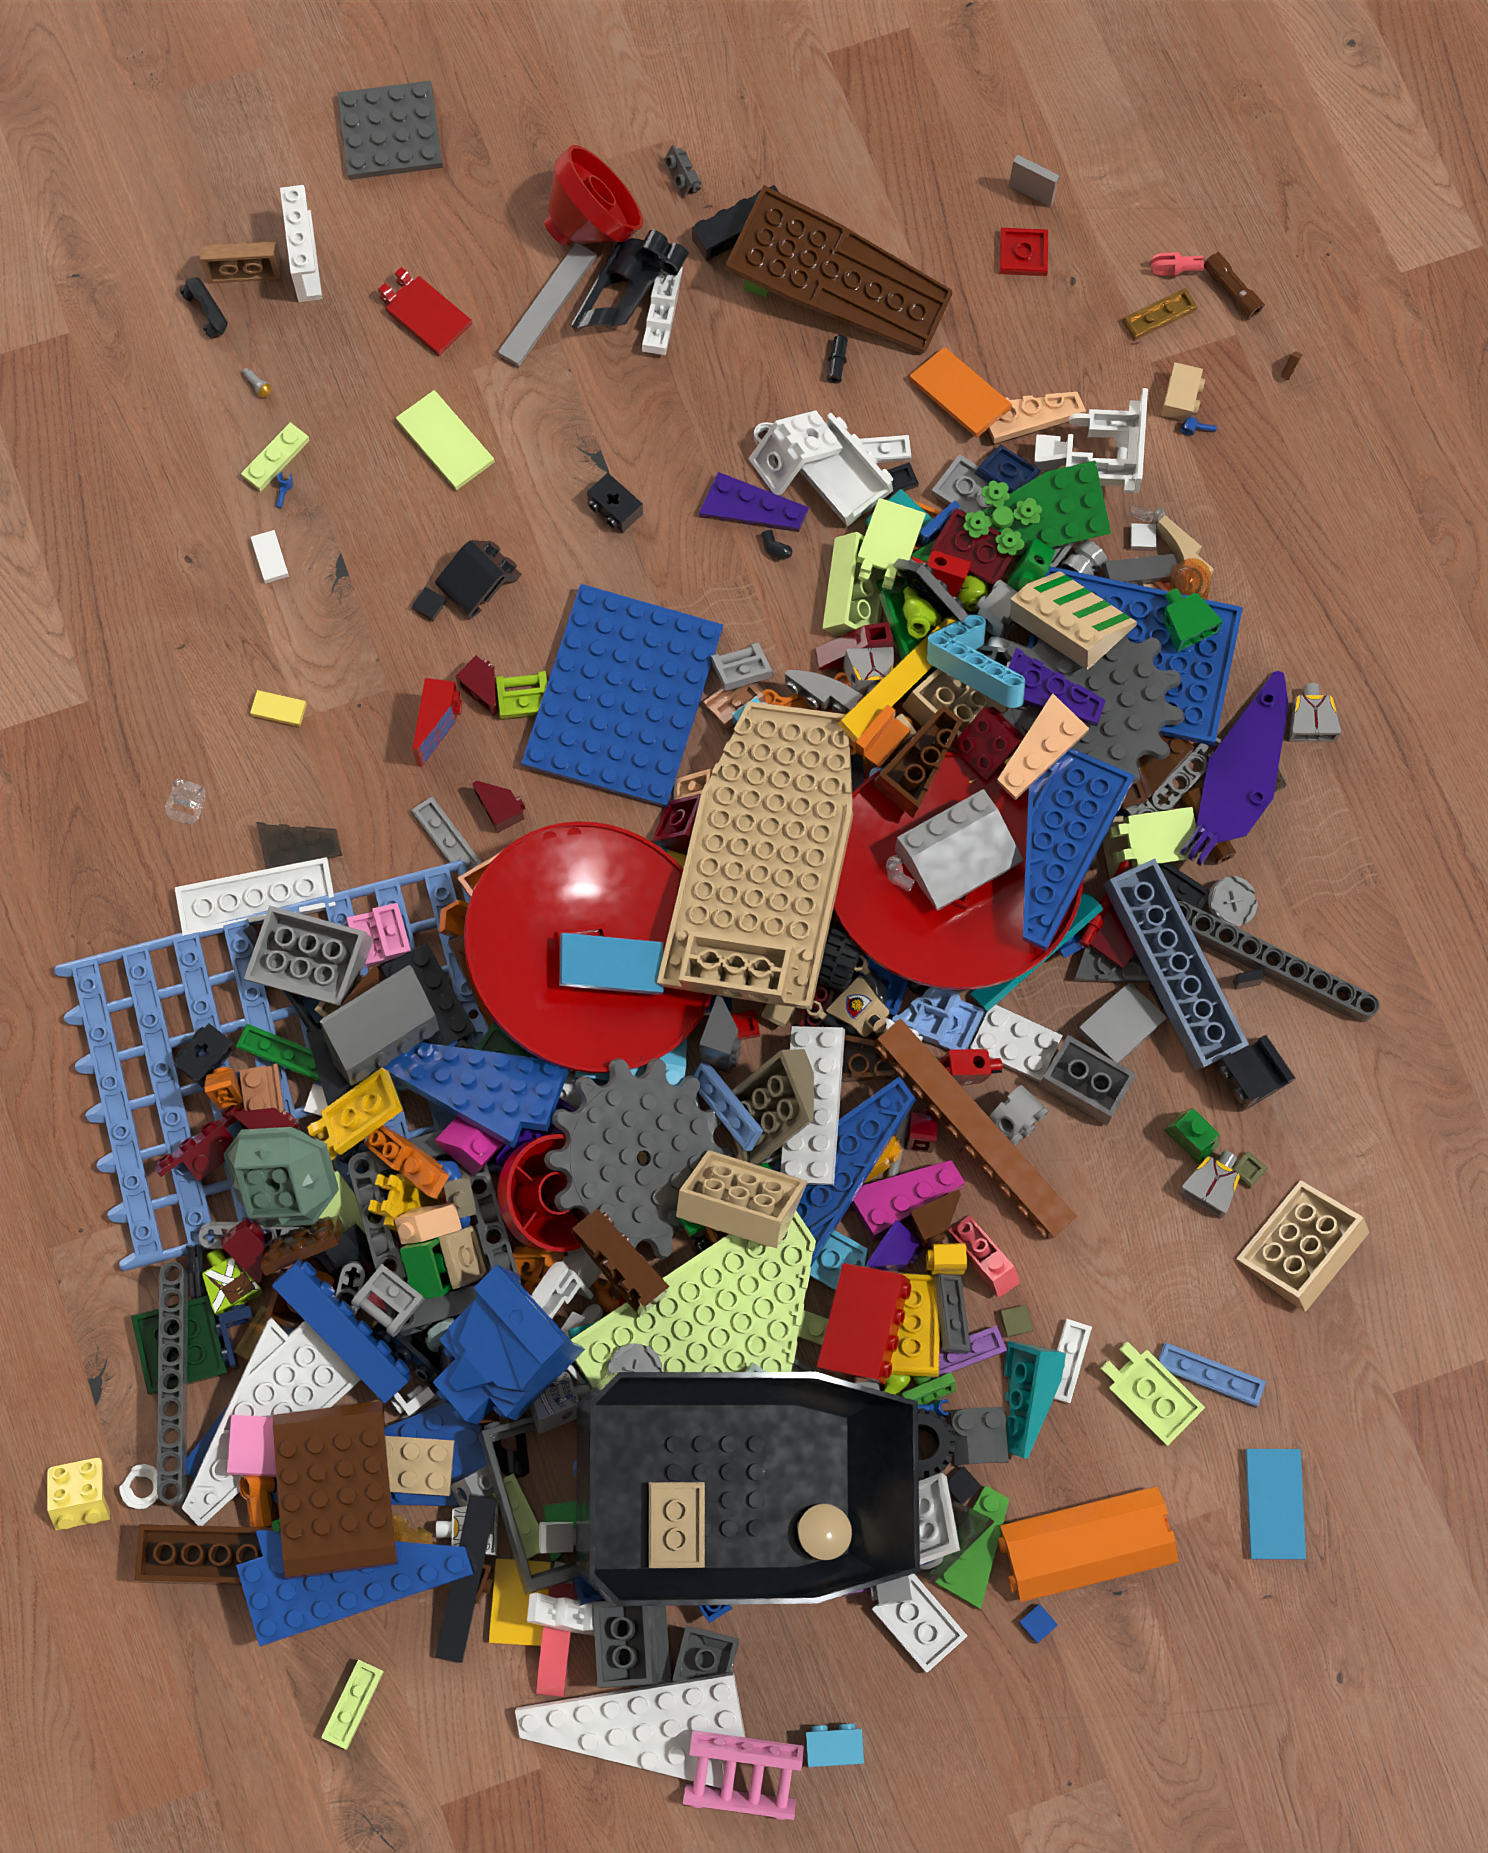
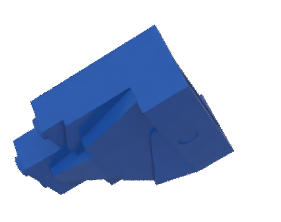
[433,1264,585,1425]

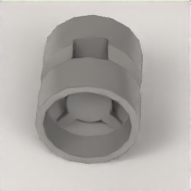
[1061,540,1108,576]

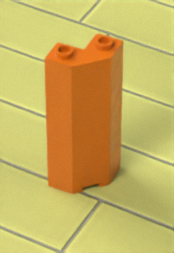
[998,1486,1179,1602]

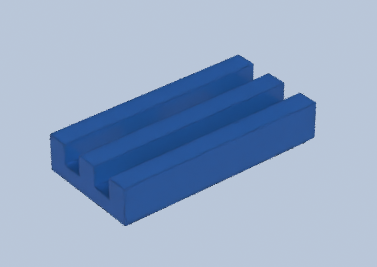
[918,500,961,547]

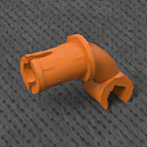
[592,1276,619,1314]

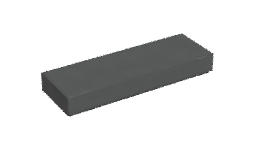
[1103,554,1181,584]
[934,1273,971,1354]

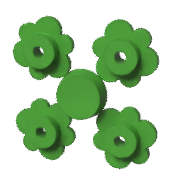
[964,481,1042,556]

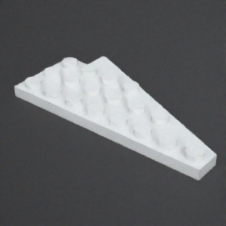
[182,1317,361,1526]
[515,1672,746,1788]

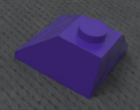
[866,1220,922,1272]

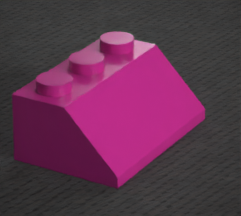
[434,1117,505,1176]

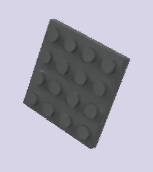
[337,81,443,180]

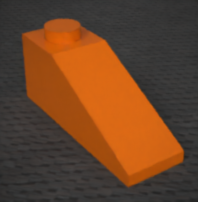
[204,1067,244,1111]

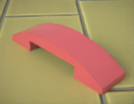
[536,1583,576,1697]

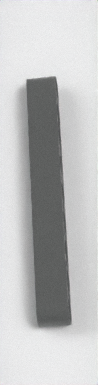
[1177,901,1380,1022]
[157,1261,188,1506]

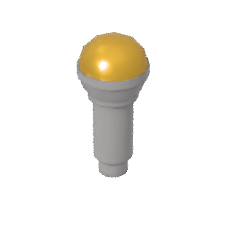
[242,368,272,398]

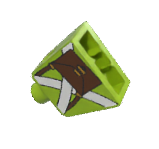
[202,1249,264,1316]

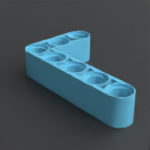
[927,615,1025,708]

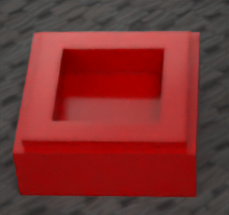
[731,1010,760,1040]

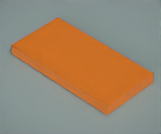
[909,346,1012,438]

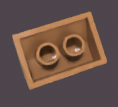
[200,241,280,284]

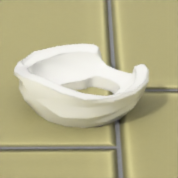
[119,1464,159,1509]

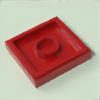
[999,228,1048,276]

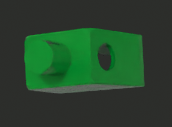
[1007,538,1055,592]
[1163,588,1223,653]
[1164,1108,1220,1165]

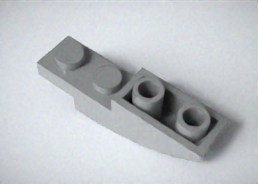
[785,670,863,714]

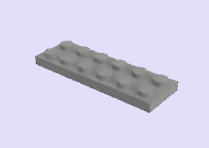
[931,454,1076,568]

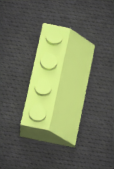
[822,532,886,637]

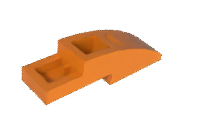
[365,1124,450,1199]

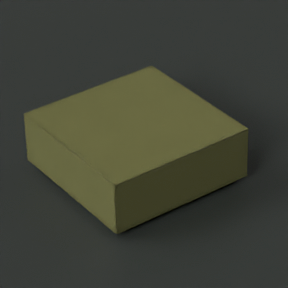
[1232,1151,1268,1188]
[1000,1304,1033,1338]

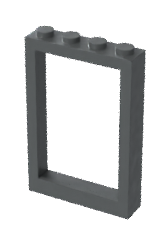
[478,1414,580,1595]

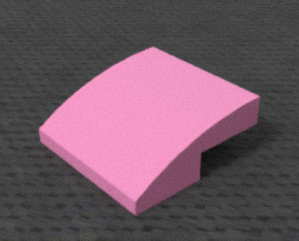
[346,903,411,968]
[227,1415,277,1477]

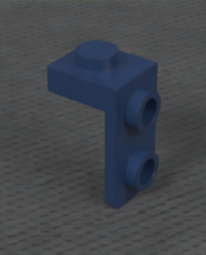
[216,1304,256,1370]

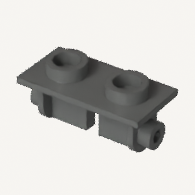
[664,145,701,198]

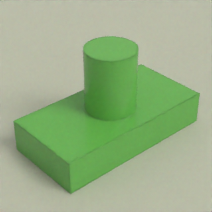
[902,1372,956,1405]

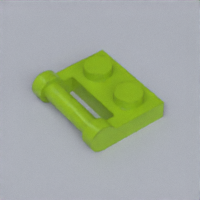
[496,671,547,719]

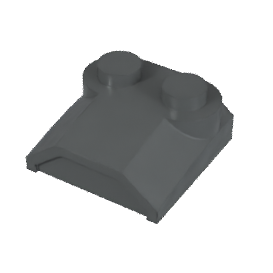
[950,1407,1009,1467]
[672,1625,739,1682]

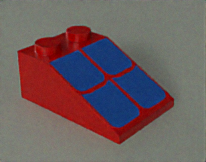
[412,678,462,767]

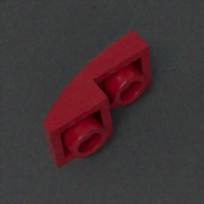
[800,983,835,1027]

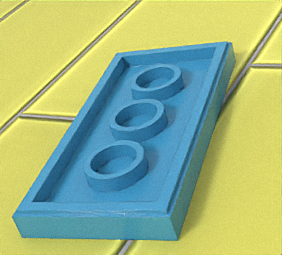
[559,933,663,995]
[1245,1449,1306,1560]

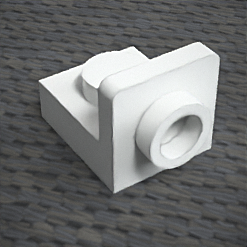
[391,1385,435,1415]

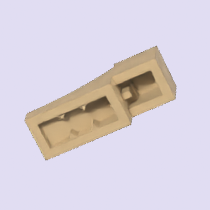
[1156,515,1214,592]

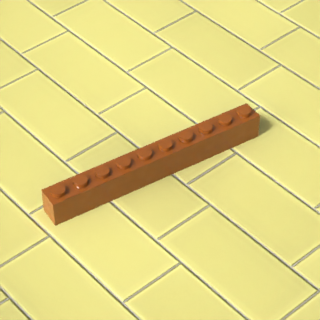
[873,1018,1077,1239]

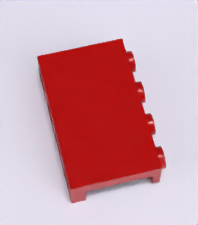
[817,1263,912,1385]

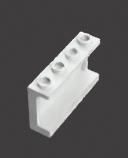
[280,185,323,302]
[799,413,893,527]

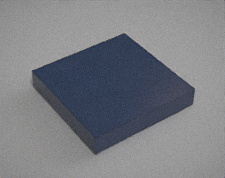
[975,444,1041,494]

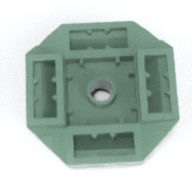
[224,1127,339,1227]

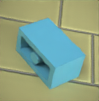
[805,1724,864,1767]

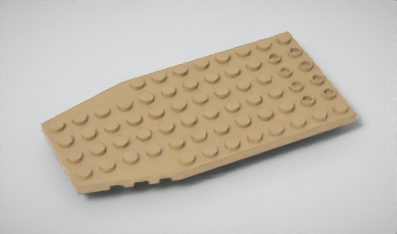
[657,701,853,1010]

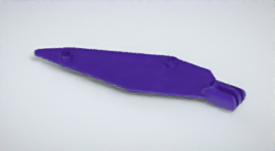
[1179,671,1288,866]

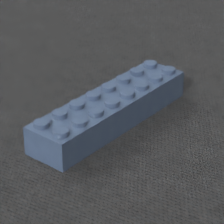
[1103,858,1249,1071]

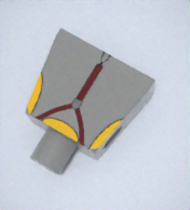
[843,647,894,696]
[1288,683,1341,742]
[1178,1150,1240,1218]

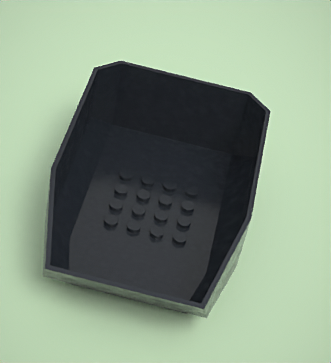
[576,1372,920,1606]

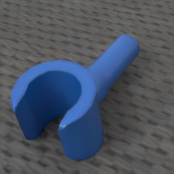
[1181,417,1217,436]
[276,472,293,508]
[918,1399,950,1416]

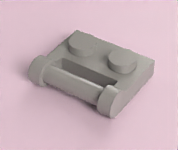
[710,642,773,691]
[351,1264,424,1337]

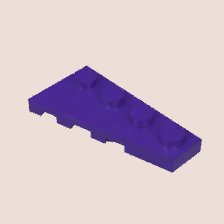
[699,472,809,532]
[1009,647,1106,726]

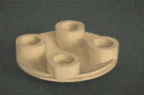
[797,1504,852,1560]

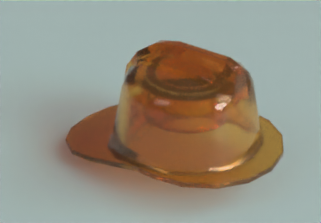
[1169,558,1211,599]

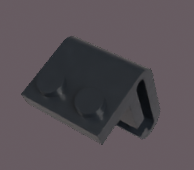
[435,540,522,618]
[1215,1035,1296,1111]

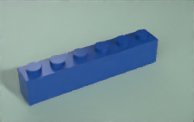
[272,1259,411,1404]

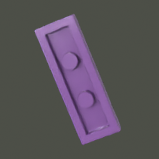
[931,1325,1007,1380]

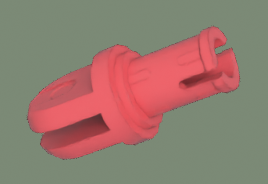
[1150,252,1204,276]

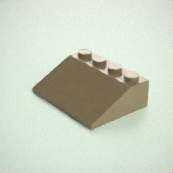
[732,1049,814,1165]

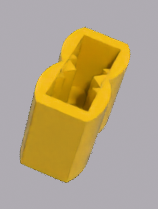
[925,1243,967,1276]

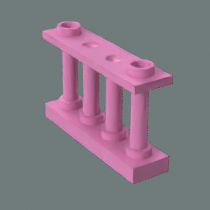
[683,1730,804,1820]

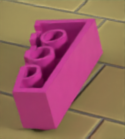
[850,1160,965,1241]

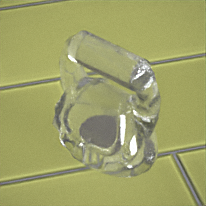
[165,779,206,825]

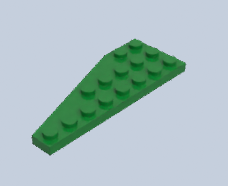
[912,460,1111,562]

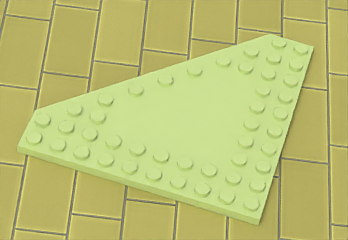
[571,1211,816,1389]

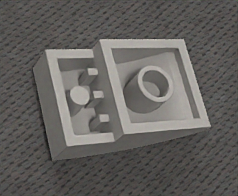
[1077,982,1167,1064]

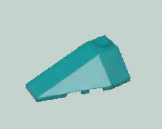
[1004,1341,1066,1459]

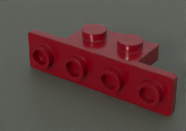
[154,1104,246,1181]

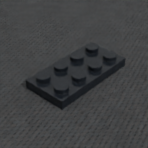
[381,943,477,1046]

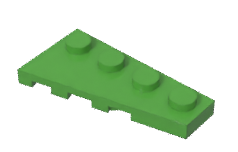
[932,1485,1009,1610]

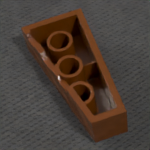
[874,705,963,818]
[841,1035,905,1081]
[571,1208,670,1317]

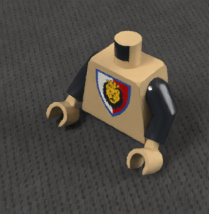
[807,955,889,1038]

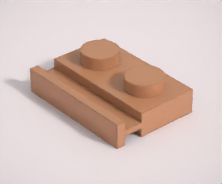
[703,683,766,729]
[239,1064,285,1112]

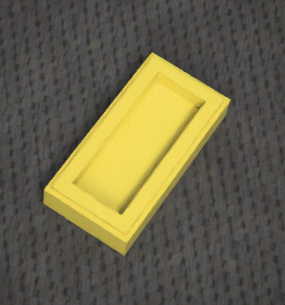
[250,690,307,727]

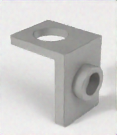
[451,1465,495,1507]

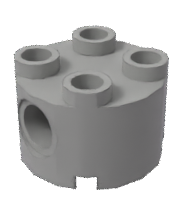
[976,580,1019,639]
[989,1085,1049,1146]

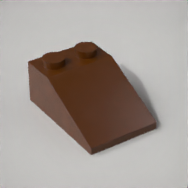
[1137,734,1194,800]

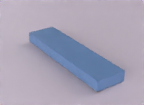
[694,1062,763,1151]
[1158,1342,1266,1407]

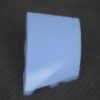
[892,987,986,1051]

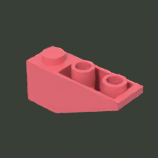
[948,1215,1020,1298]

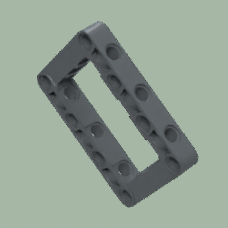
[348,1129,521,1336]

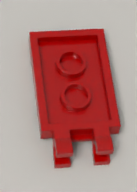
[378,267,472,356]

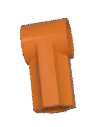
[239,1475,275,1527]

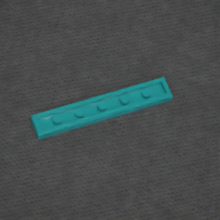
[971,892,1103,1012]

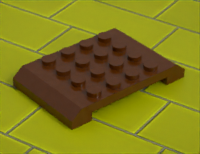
[273,1401,398,1580]

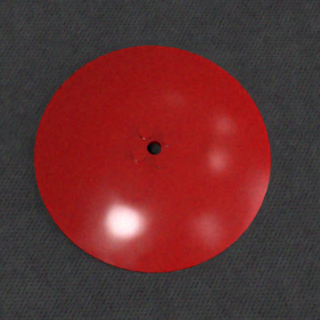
[833,751,1083,990]
[464,821,712,1073]

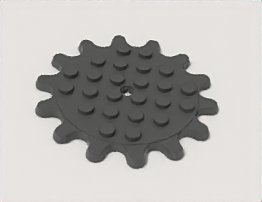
[1002,634,1184,785]
[544,1058,734,1259]

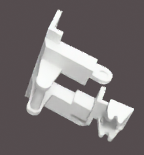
[1034,388,1148,493]
[531,1248,603,1386]

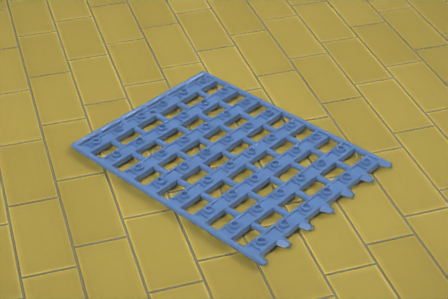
[54,860,506,1271]

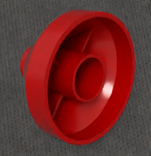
[544,145,643,246]
[498,1134,585,1253]

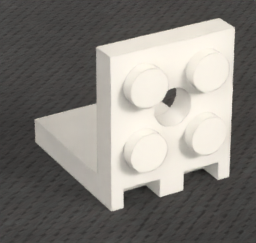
[748,410,843,495]

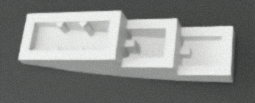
[642,267,683,355]
[527,1593,595,1636]

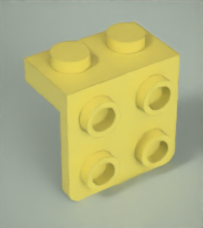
[47,1458,110,1530]

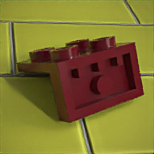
[952,706,1025,780]

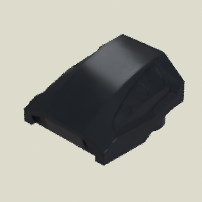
[313,1222,376,1295]

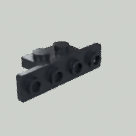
[372,1322,442,1395]

